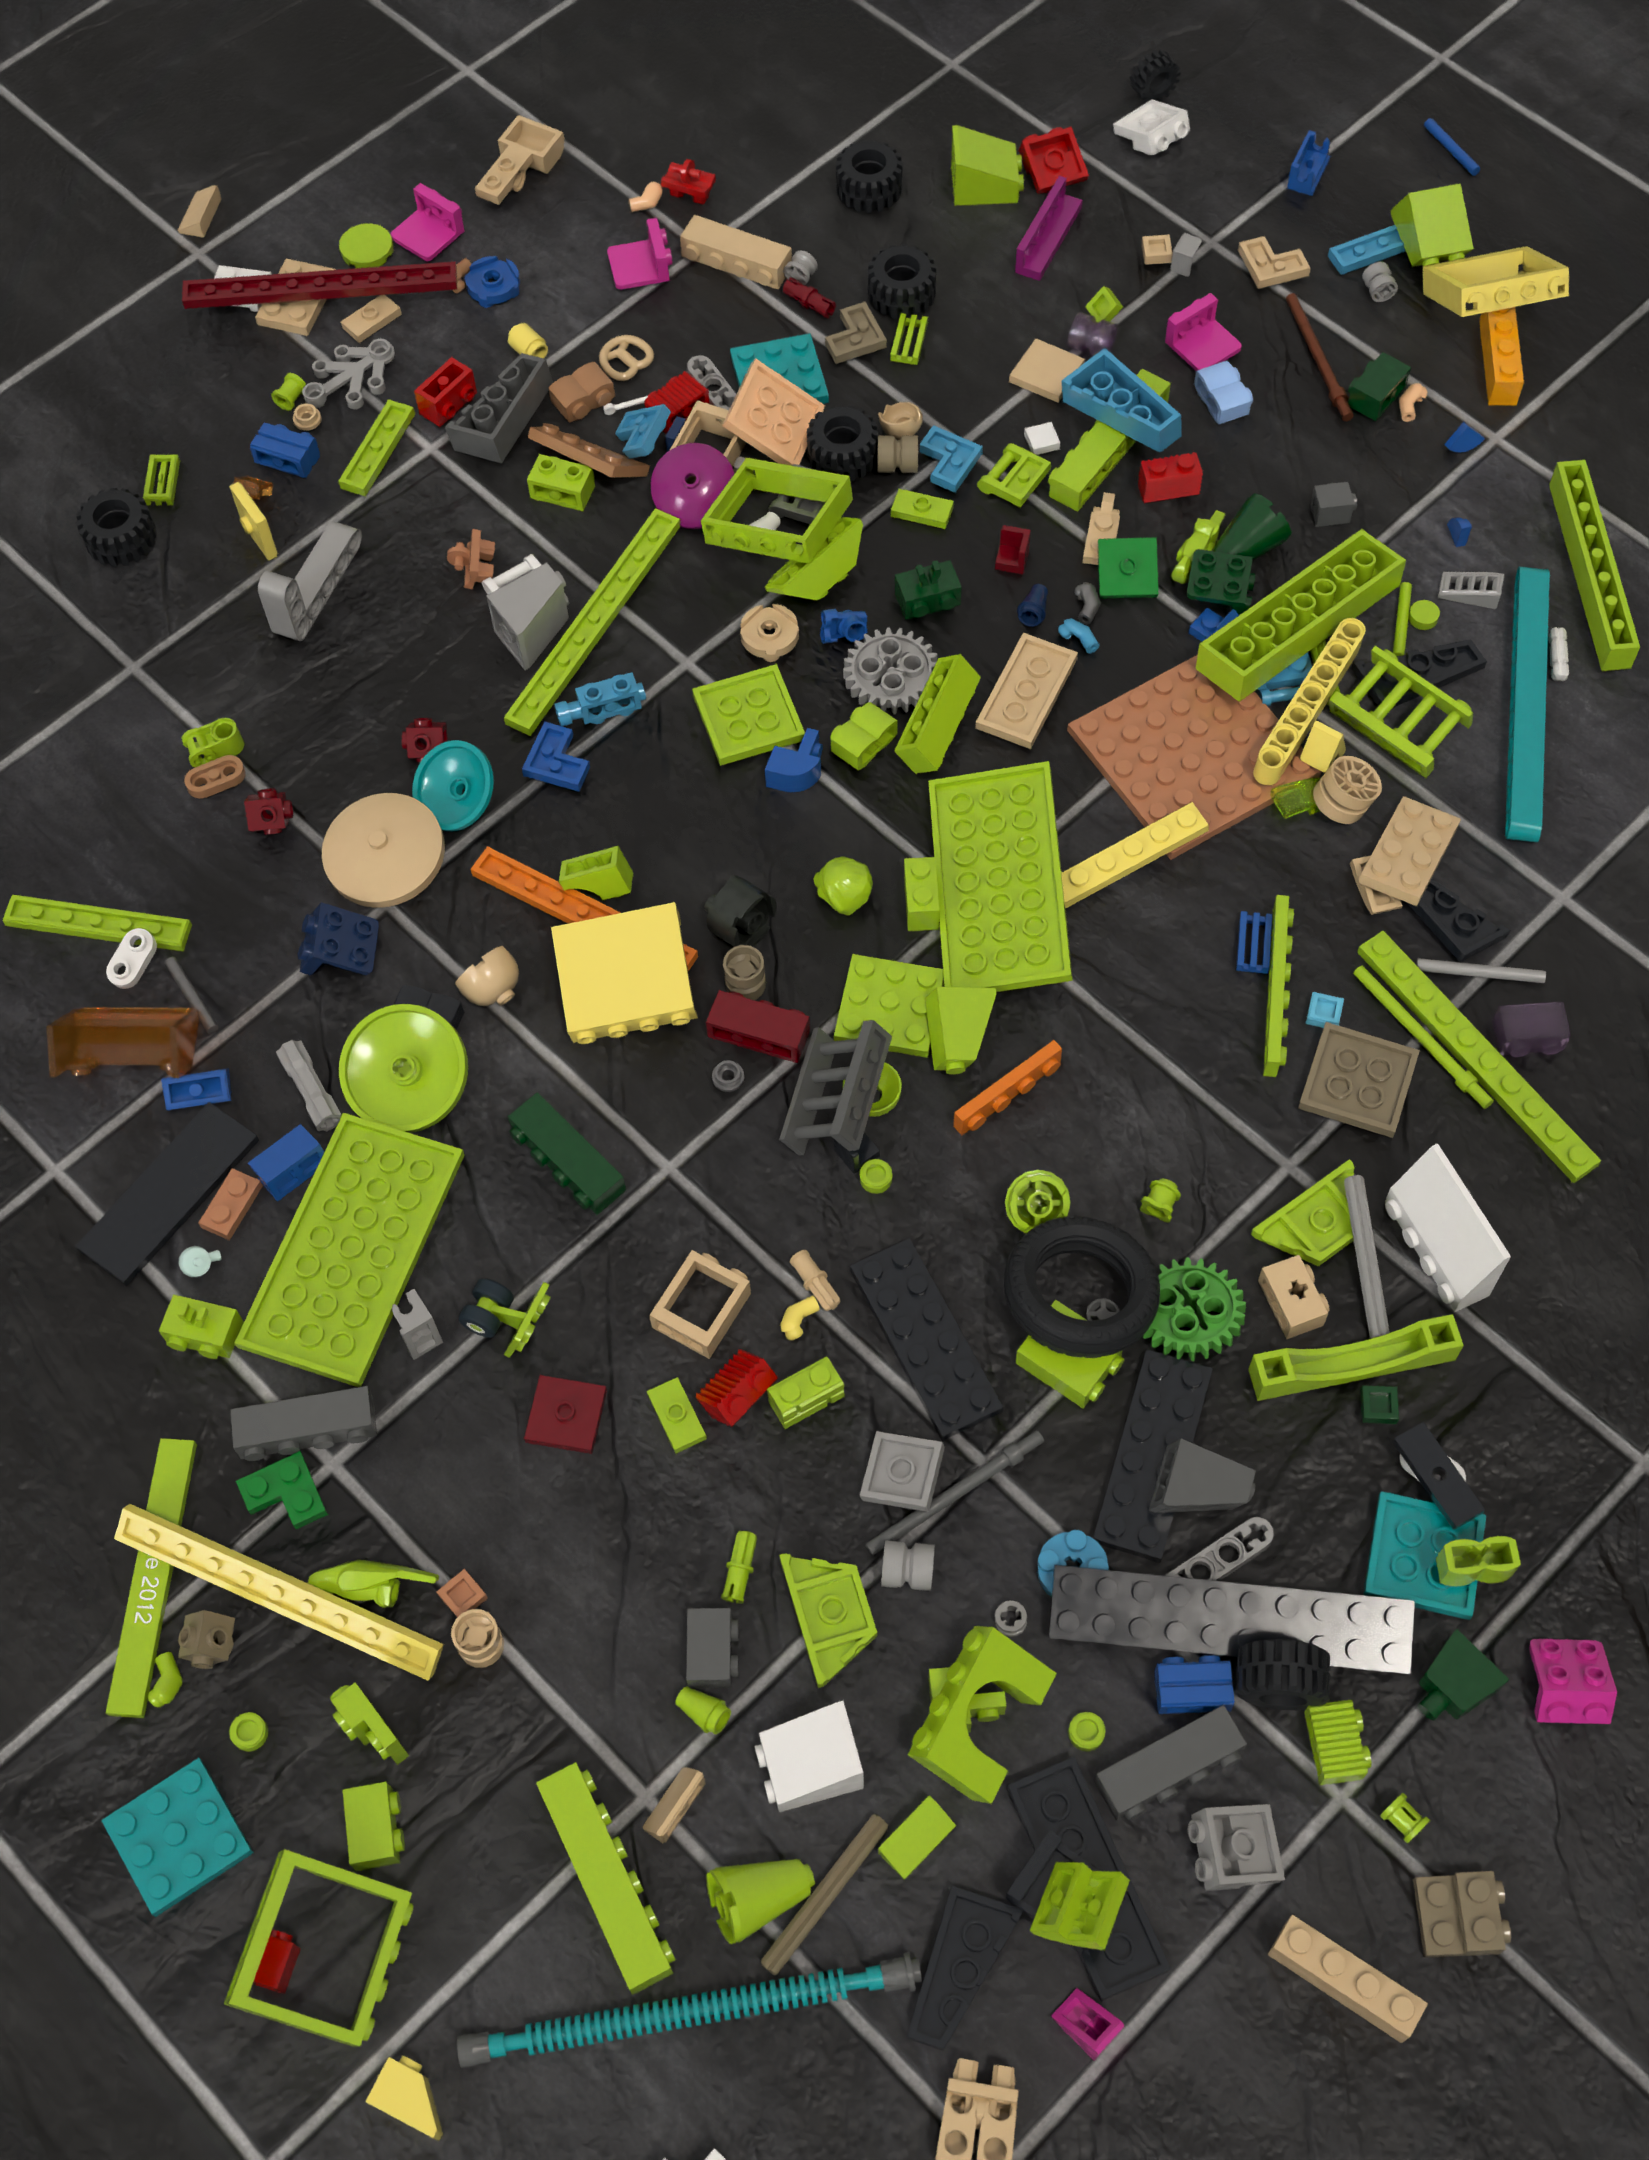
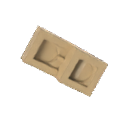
[1350,855,1402,915]

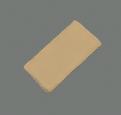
[178,185,221,237]
[643,1767,706,1843]

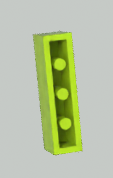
[894,654,981,774]

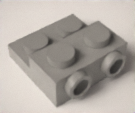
[1188,1804,1285,1891]

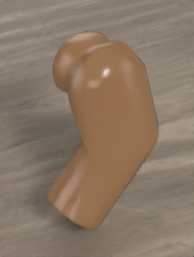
[453,258,471,294]

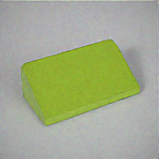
[878,1795,956,1880]

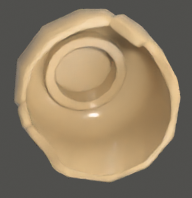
[878,402,923,440]

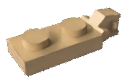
[1083,492,1120,565]

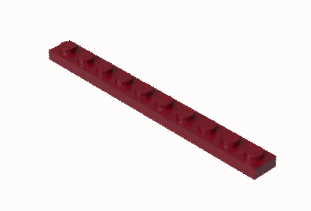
[182,261,457,309]

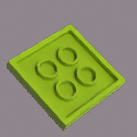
[692,664,805,766]
[834,954,944,1058]

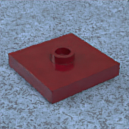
[524,1375,607,1454]

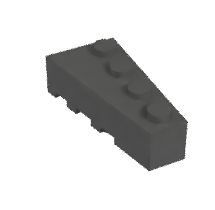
[445,353,553,463]

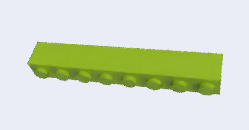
[1549,460,1640,671]

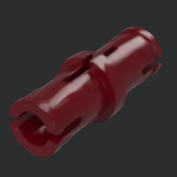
[783,277,836,318]

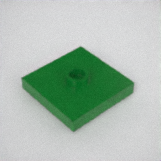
[1097,537,1159,599]

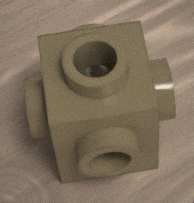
[178,1610,235,1669]

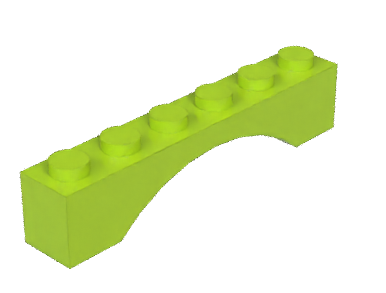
[1248,1314,1464,1401]

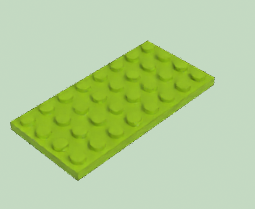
[928,761,1073,992]
[234,1113,465,1387]

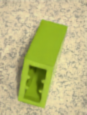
[925,987,996,1074]

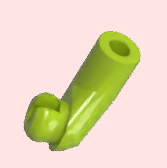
[148,1652,182,1707]

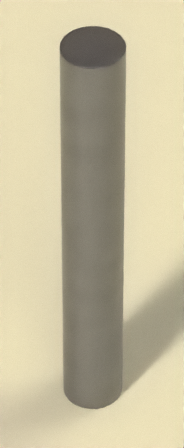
[164,957,219,1034]

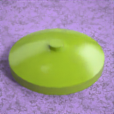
[339,1004,468,1133]

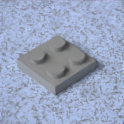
[860,1431,945,1512]

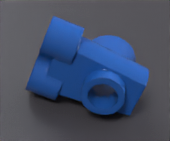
[820,609,867,644]

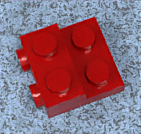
[1018,127,1089,194]

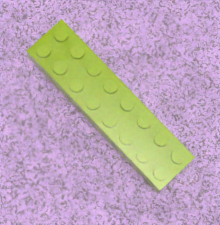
[1195,529,1406,702]

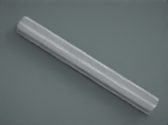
[1344,1175,1390,1339]

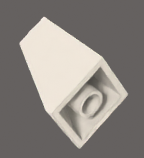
[755,1701,864,1812]

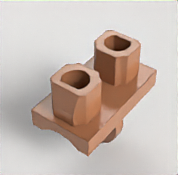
[447,529,495,589]

